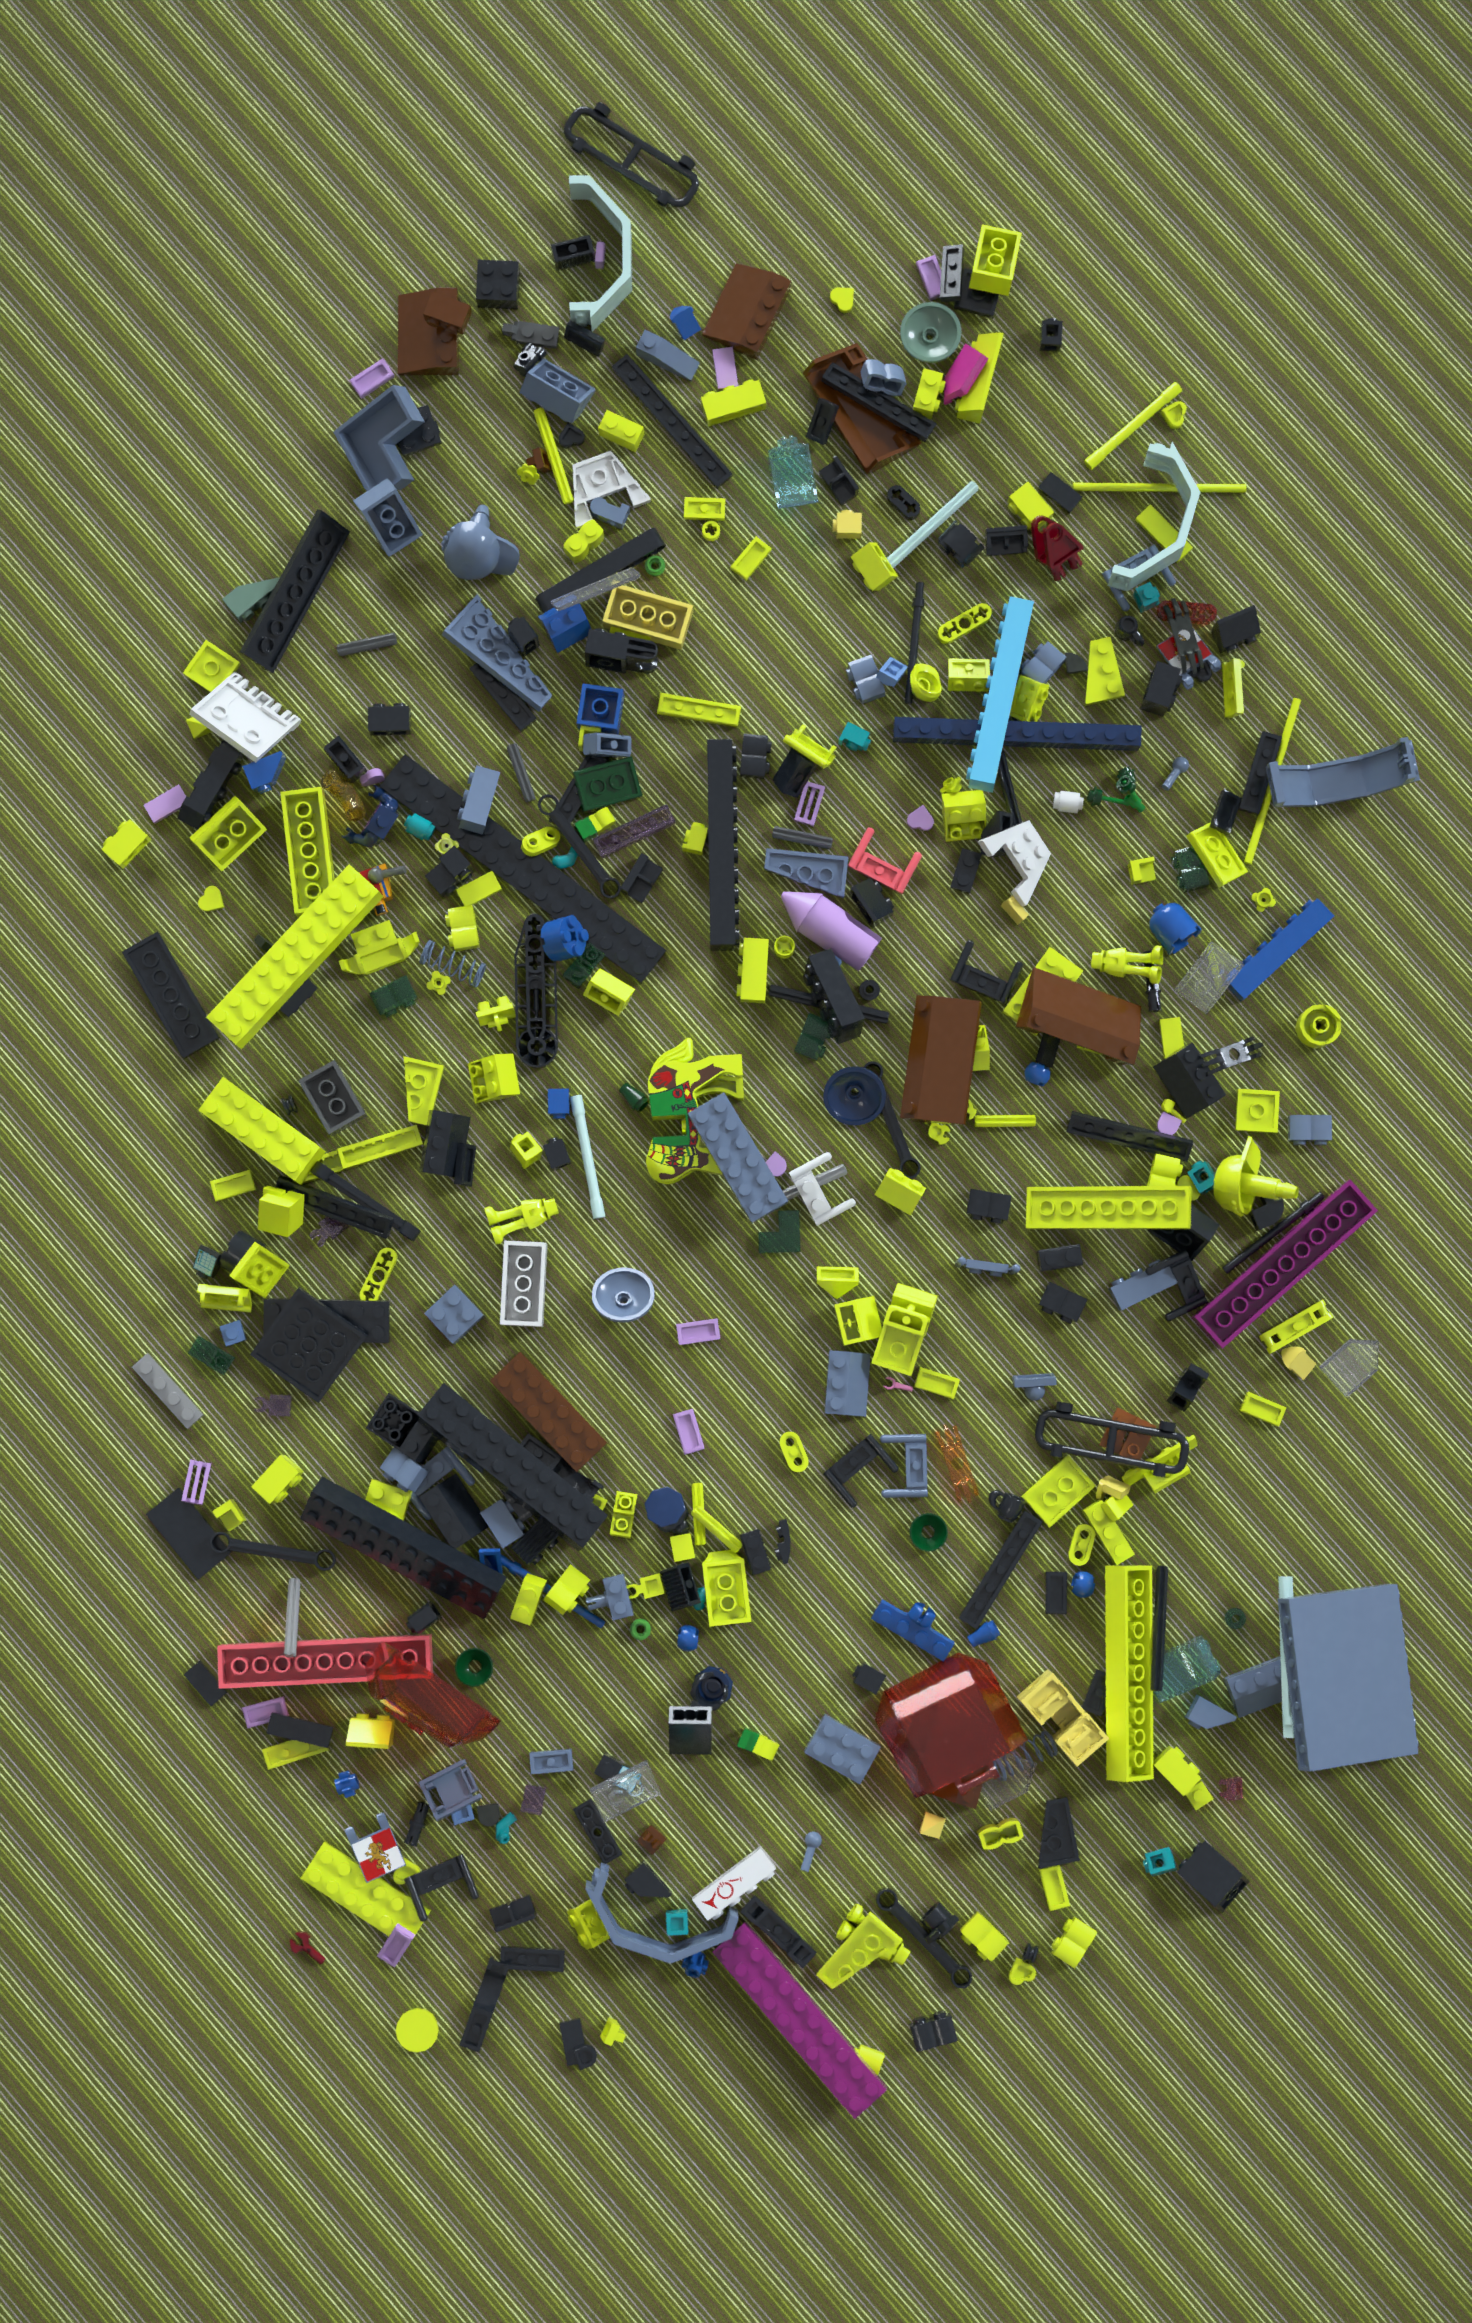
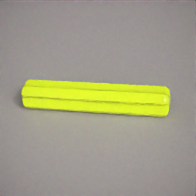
[974,1115,1036,1127]
[692,1483,706,1545]
[691,1505,743,1552]

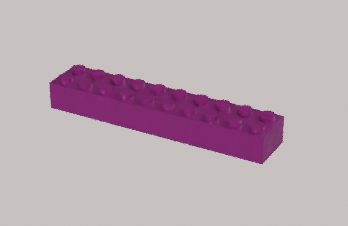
[1191,1180,1378,1349]
[713,1922,887,2119]

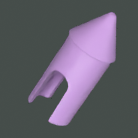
[781,892,882,971]

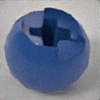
[1024,1062,1050,1086]
[1071,1571,1095,1598]
[677,1625,699,1652]

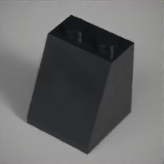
[1177,1841,1250,1913]

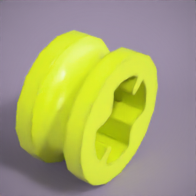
[702,521,720,541]

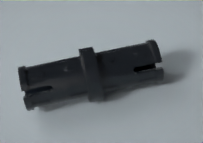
[404,1801,430,1847]

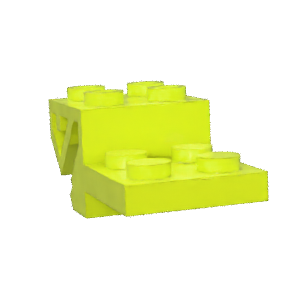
[1002,947,1083,1036]
[871,1283,938,1376]

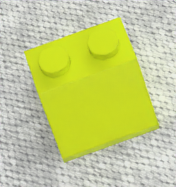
[346,1713,395,1749]

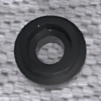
[859,980,880,1001]

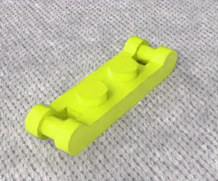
[1259,1299,1333,1354]

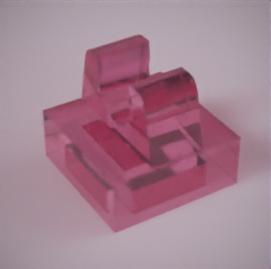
[1219,1777,1243,1801]

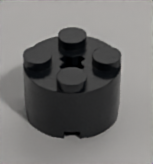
[938,520,985,569]
[219,1231,266,1273]

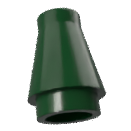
[619,1083,650,1113]

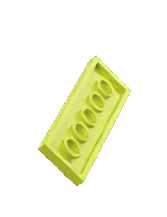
[301,1842,431,1948]

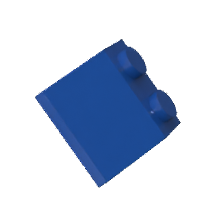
[538,597,591,653]
[242,751,286,794]

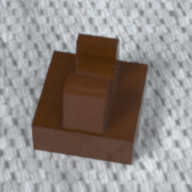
[526,447,552,474]
[637,1824,667,1855]

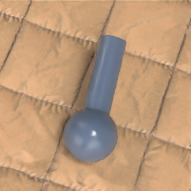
[1162,757,1189,791]
[801,1831,822,1872]

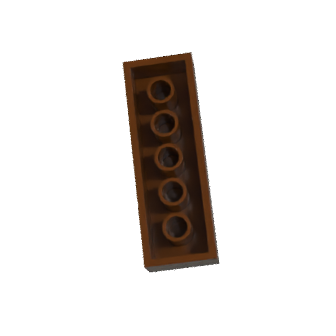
[490,1352,608,1472]

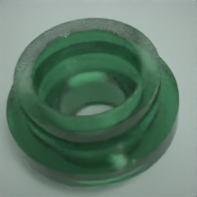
[1224,1608,1246,1629]

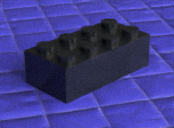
[803,949,865,1045]

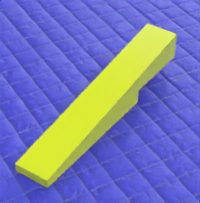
[303,1125,423,1184]

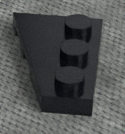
[1038,1796,1080,1869]

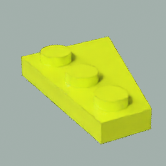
[1085,637,1125,706]
[403,1056,444,1126]

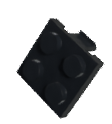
[396,405,442,457]

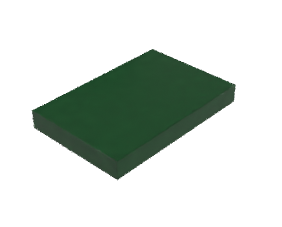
[572,756,643,812]

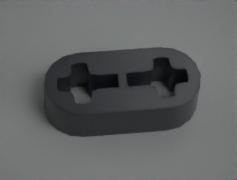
[887,485,920,520]

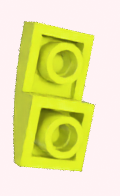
[610,1491,637,1539]

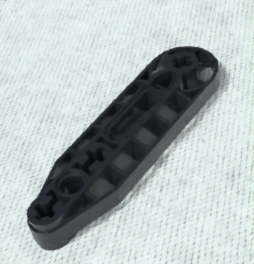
[514,914,558,1069]

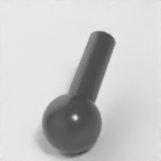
[368,865,407,884]

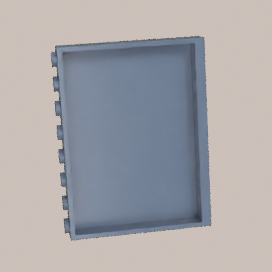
[1278,1584,1418,1771]

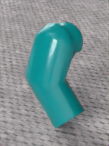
[552,846,578,869]
[496,1812,517,1844]

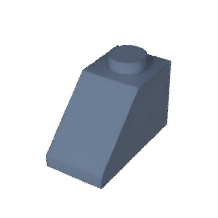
[1185,1695,1237,1729]

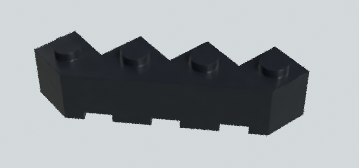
[177,740,244,830]

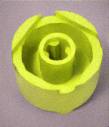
[1295,1005,1341,1049]

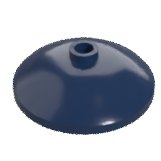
[823,1066,886,1125]

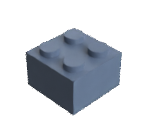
[424,1285,485,1344]

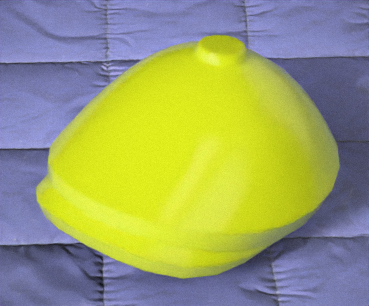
[910,663,942,702]

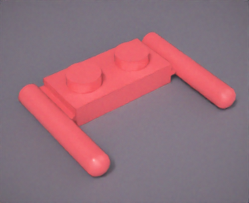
[848,827,922,894]

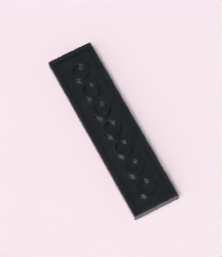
[240,509,350,673]

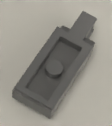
[502,321,560,349]

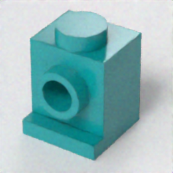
[1132,582,1160,613]
[838,722,871,751]
[1187,1161,1215,1194]
[1143,1847,1177,1877]

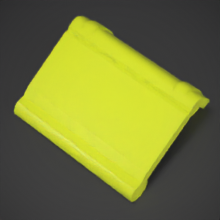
[783,725,837,769]
[197,1284,252,1313]

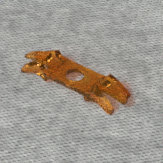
[935,1424,979,1503]

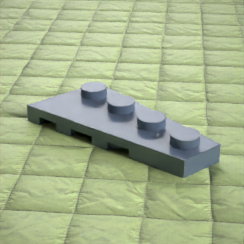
[764,848,848,899]

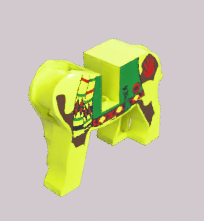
[646,1038,744,1184]

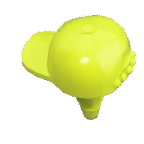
[1213,1136,1299,1217]

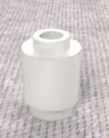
[1053,791,1084,813]

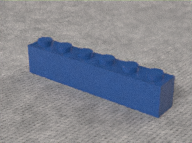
[1224,898,1334,1002]

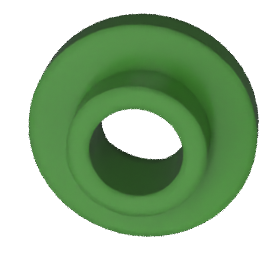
[645,556,665,576]
[630,1619,651,1640]

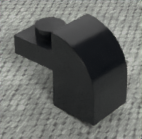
[1249,1197,1284,1231]
[1166,1363,1209,1412]

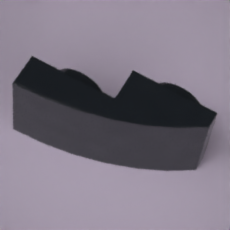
[774,1518,791,1564]

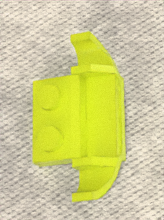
[339,920,419,975]

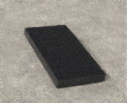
[146,1487,232,1580]

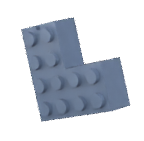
[334,385,425,492]

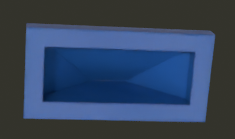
[479,1548,503,1575]

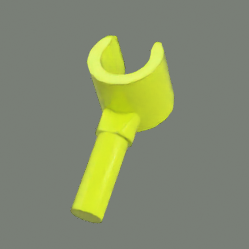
[1161,1099,1186,1123]

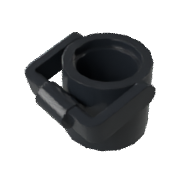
[920,1901,959,1945]

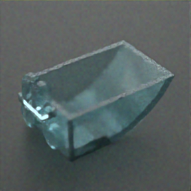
[768,435,818,509]
[1154,1635,1221,1703]

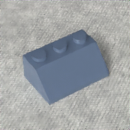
[520,359,596,424]
[824,1350,870,1417]
[1223,1656,1282,1718]

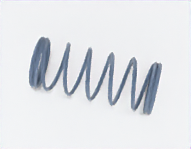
[419,940,486,988]
[990,1730,1058,1782]

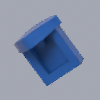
[670,306,701,340]

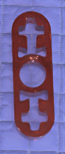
[1156,600,1217,624]

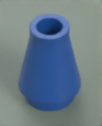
[967,1620,1000,1647]

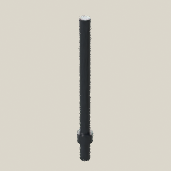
[904,582,925,704]
[1222,1192,1325,1274]

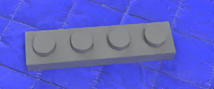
[132,1353,204,1429]

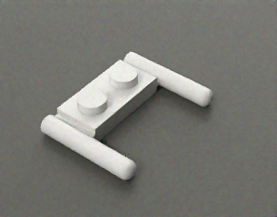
[789,1152,856,1226]

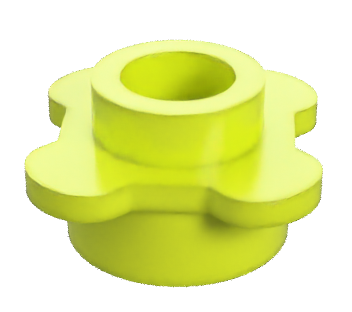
[940,777,962,794]
[435,833,459,854]
[1251,888,1276,912]
[427,971,451,995]

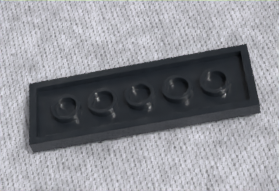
[122,931,220,1059]
[263,1298,390,1343]

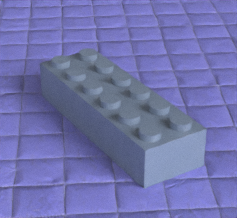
[688,1092,788,1224]

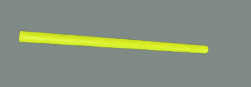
[1073,483,1246,493]
[1244,698,1301,865]

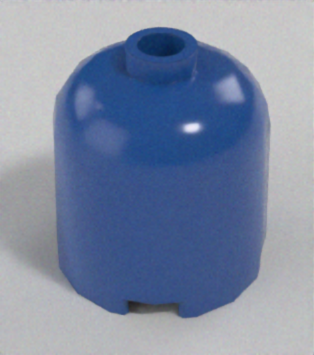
[1149,903,1202,955]

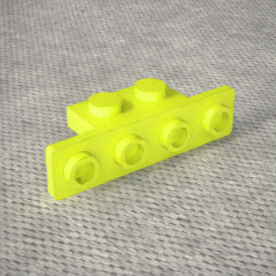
[1122,1435,1198,1494]

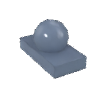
[1012,1373,1057,1401]

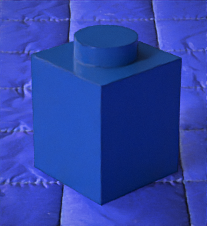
[548,1089,570,1119]

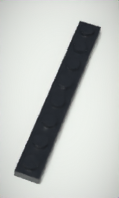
[612,354,733,489]

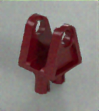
[1031,515,1084,581]

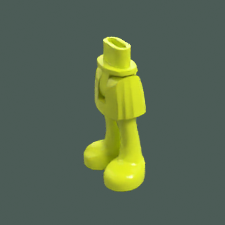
[1091,945,1163,984]
[484,1198,559,1245]
[836,1904,910,1966]

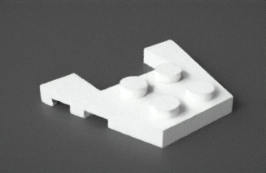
[573,451,651,529]
[978,821,1051,906]

